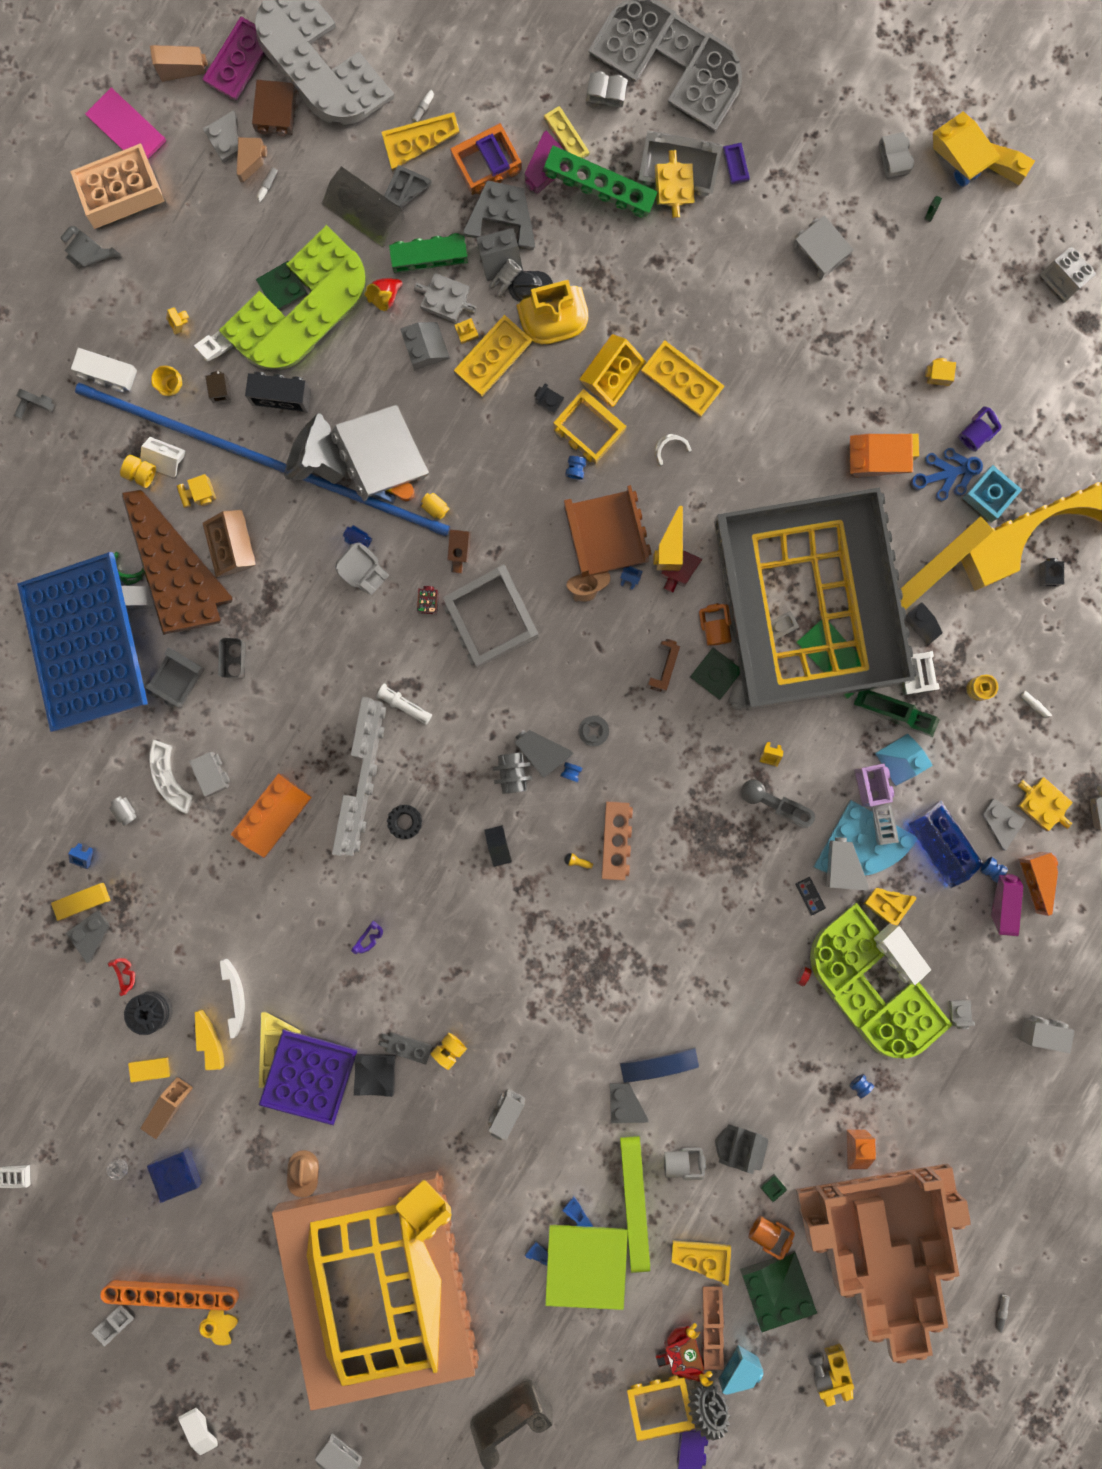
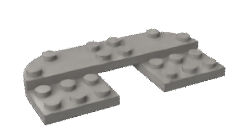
[255,0,394,125]
[588,0,742,132]
[332,697,386,856]

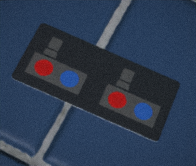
[795,877,826,916]

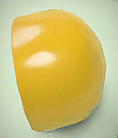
[151,366,183,397]

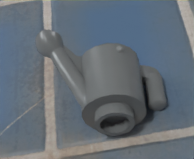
[60,226,121,268]

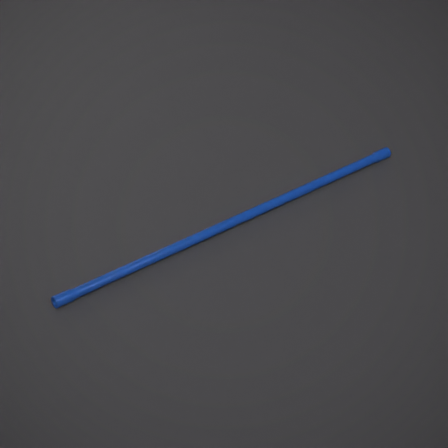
[75,382,450,537]

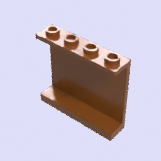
[564,485,652,577]

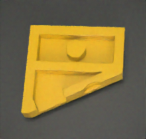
[863,888,917,925]

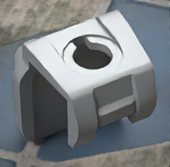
[335,543,389,595]

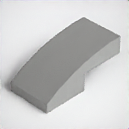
[91,1305,134,1347]

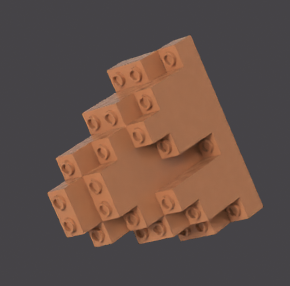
[796,1163,971,1363]

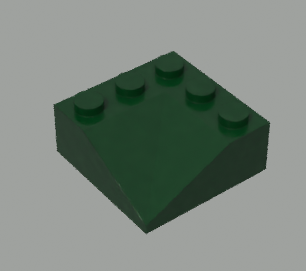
[740,1251,817,1332]

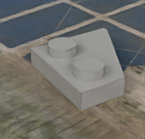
[203,110,238,163]
[981,799,1026,851]

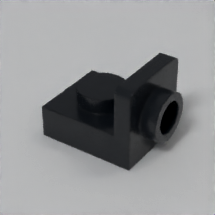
[534,383,564,415]

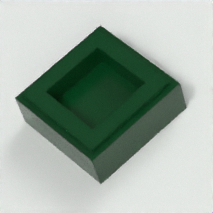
[760,1174,787,1202]

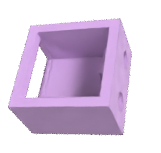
[854,764,894,807]

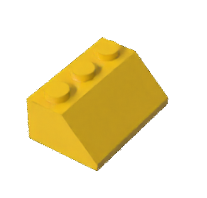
[579,334,646,407]

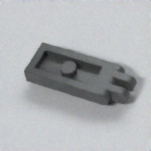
[378,1032,433,1065]

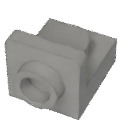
[950,1000,975,1029]

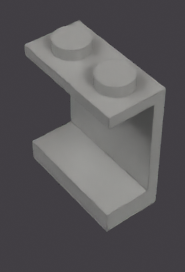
[793,215,854,280]

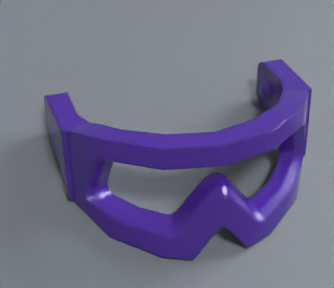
[351,921,383,954]

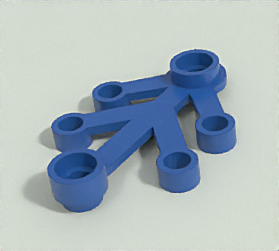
[911,448,983,502]

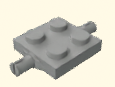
[414,273,477,323]

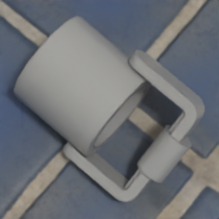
[664,1148,706,1180]

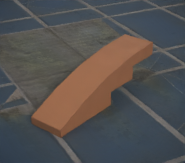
[702,1287,724,1370]

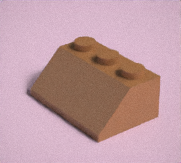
[203,510,256,577]

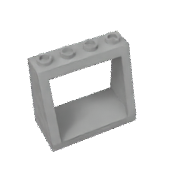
[442,565,539,668]

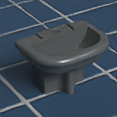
[284,413,347,484]

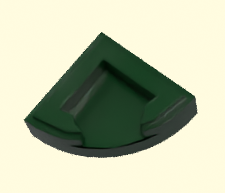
[924,196,942,222]

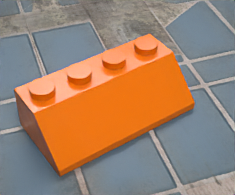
[230,773,312,858]

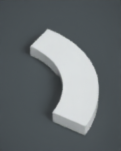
[149,740,194,814]

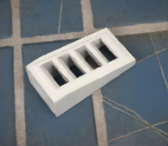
[0,1165,31,1188]

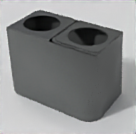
[218,638,245,678]

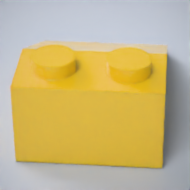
[933,111,1000,180]
[653,506,683,571]

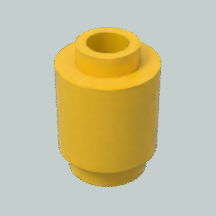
[421,493,449,520]

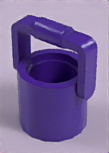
[958,406,1002,452]

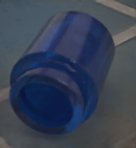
[343,525,373,548]

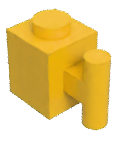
[176,474,216,508]

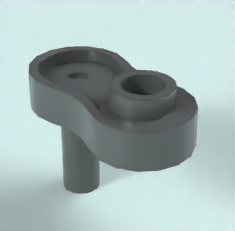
[14,389,55,419]

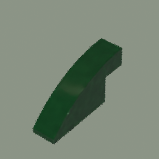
[854,690,940,738]

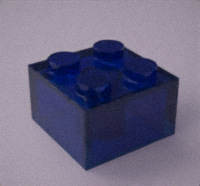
[147,1147,202,1203]

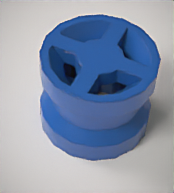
[560,762,583,783]
[849,1074,874,1099]

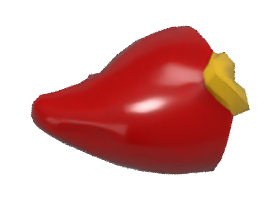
[364,278,403,311]

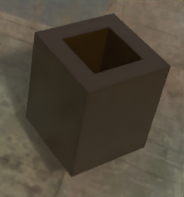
[205,371,231,403]

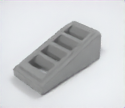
[871,804,899,845]

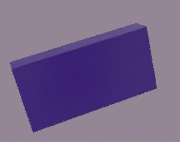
[476,133,510,177]
[723,142,750,185]

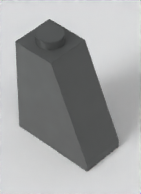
[515,730,574,778]

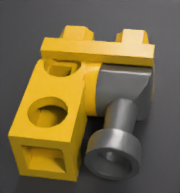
[808,1344,855,1407]

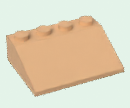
[70,143,164,229]

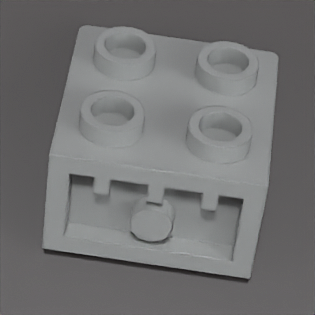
[1040,247,1096,302]

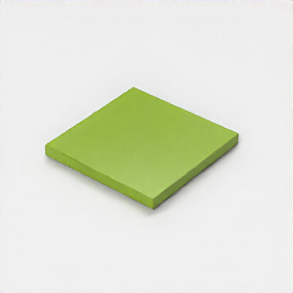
[545,1225,628,1310]

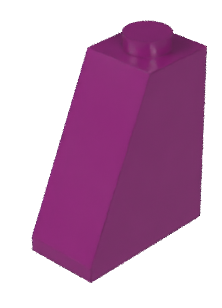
[524,130,568,194]
[991,874,1023,936]

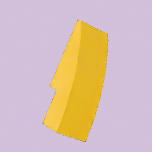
[51,883,110,921]
[195,1009,225,1070]

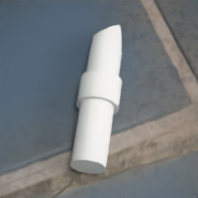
[1020,691,1052,718]

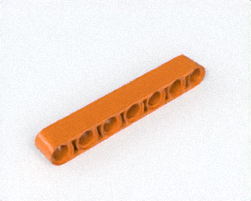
[100,1280,239,1311]

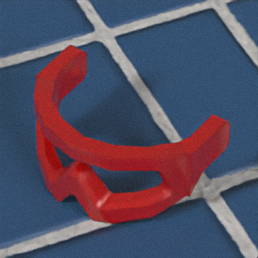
[108,958,135,996]

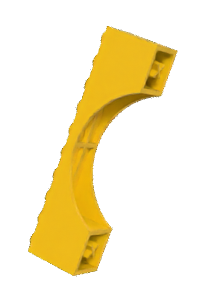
[961,482,1102,591]

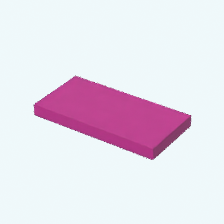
[85,87,166,159]

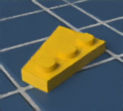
[671,1240,731,1286]

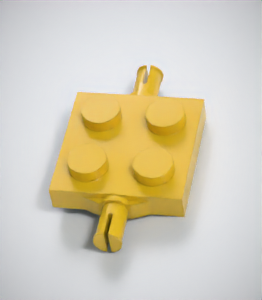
[655,150,695,218]
[1017,777,1073,831]

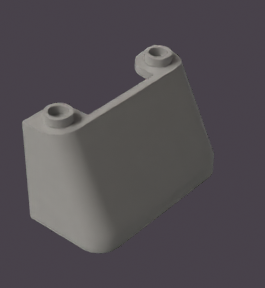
[638,130,722,196]

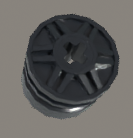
[124,990,172,1035]

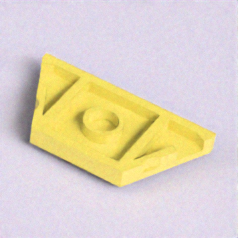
[259,1012,301,1088]

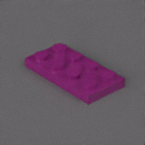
[202,16,265,101]

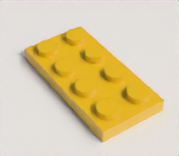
[454,315,533,397]
[641,340,725,417]

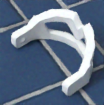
[655,434,692,466]

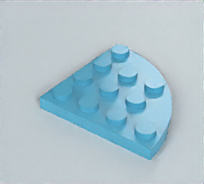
[813,800,918,876]

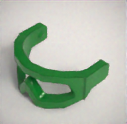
[114,552,145,585]

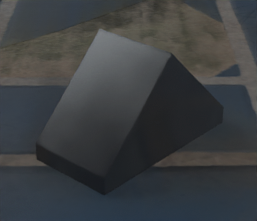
[484,825,512,867]

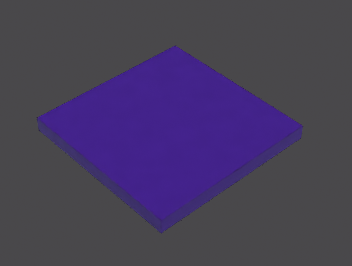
[259,1029,357,1126]

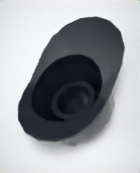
[508,271,553,302]

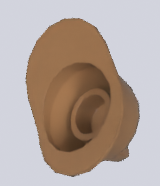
[567,572,611,602]
[287,1150,319,1198]

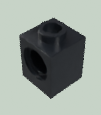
[1039,558,1065,587]

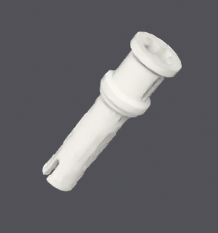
[376,683,432,725]

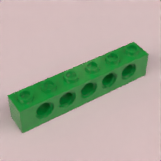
[542,145,658,218]

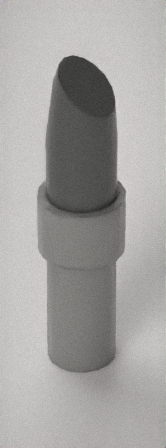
[996,1295,1010,1333]

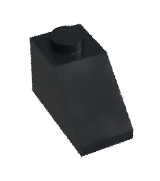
[905,602,943,646]

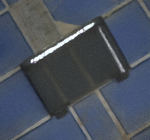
[470,1379,553,1469]

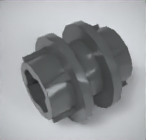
[492,753,532,794]

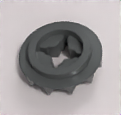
[579,716,609,746]

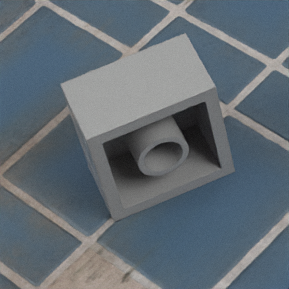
[1020,1015,1075,1053]

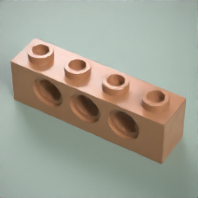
[601,802,633,880]

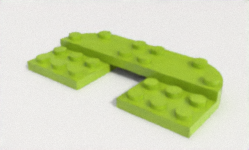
[219,225,365,371]
[810,903,953,1059]

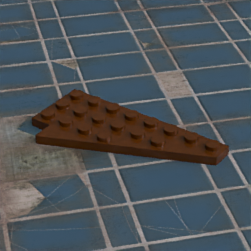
[122,490,233,635]

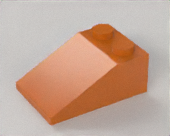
[850,434,913,478]
[1018,852,1058,916]

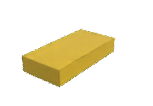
[128,1057,171,1082]

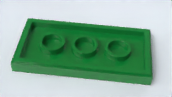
[796,620,861,699]

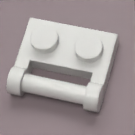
[903,651,939,695]

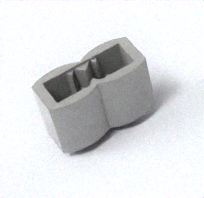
[586,71,627,107]
[879,132,914,178]

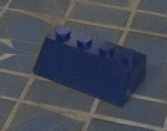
[908,800,984,888]

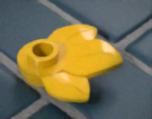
[199,1310,238,1346]

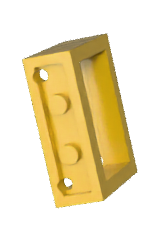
[553,389,626,464]
[627,1376,695,1442]

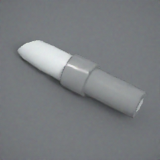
[411,90,433,123]
[257,167,278,203]

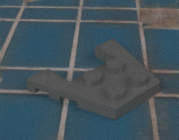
[462,181,535,250]

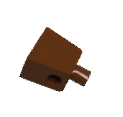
[447,529,472,573]

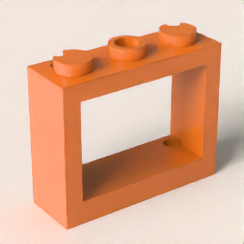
[450,123,522,195]

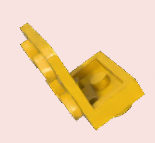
[396,1180,452,1243]

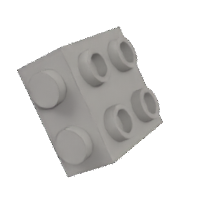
[487,1089,525,1140]

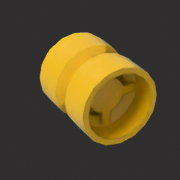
[120,454,156,488]
[966,674,998,701]
[430,1032,467,1070]

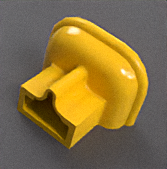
[516,280,588,345]

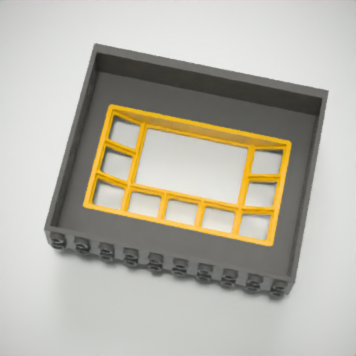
[714,487,917,710]

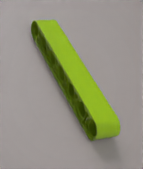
[620,1136,651,1273]

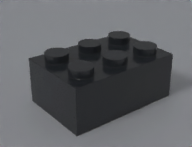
[245,371,311,413]

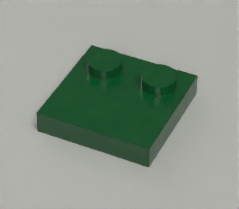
[256,261,308,311]

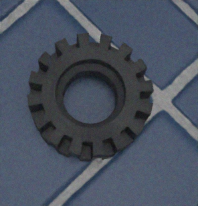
[387,805,422,839]

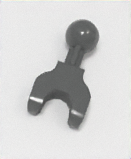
[741,780,815,828]

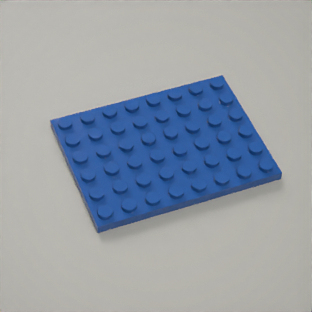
[17,552,148,732]

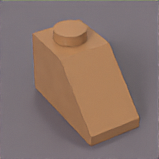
[237,137,267,182]

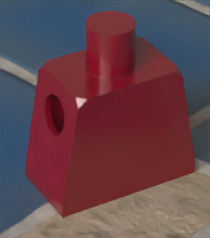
[660,550,702,593]

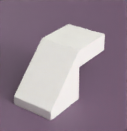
[179,1408,218,1455]

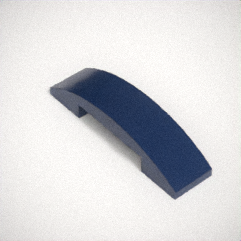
[620,1048,699,1083]

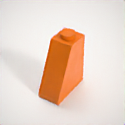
[847,1129,876,1170]

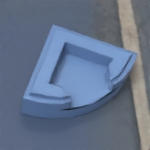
[374,491,396,504]

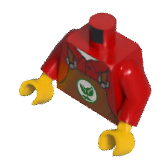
[656,1323,713,1387]

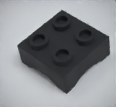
[353,1054,395,1097]

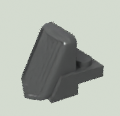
[715,1124,768,1174]

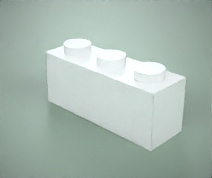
[71,348,137,392]
[873,924,931,985]

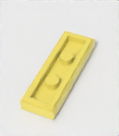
[544,106,590,159]

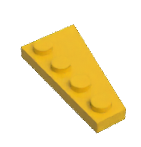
[382,112,459,171]

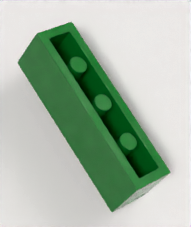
[389,233,468,273]

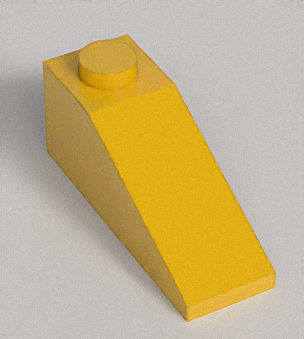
[988,143,1035,185]

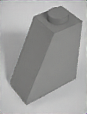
[121,586,155,610]
[826,837,869,891]

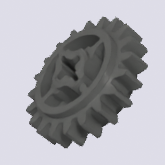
[688,1383,730,1441]

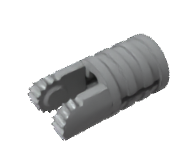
[488,259,522,297]

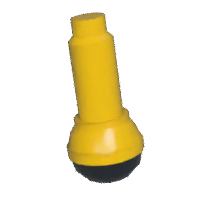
[564,853,593,869]

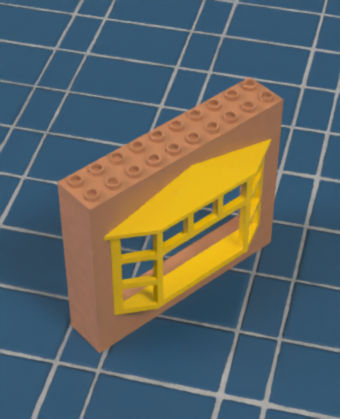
[272,1170,479,1411]

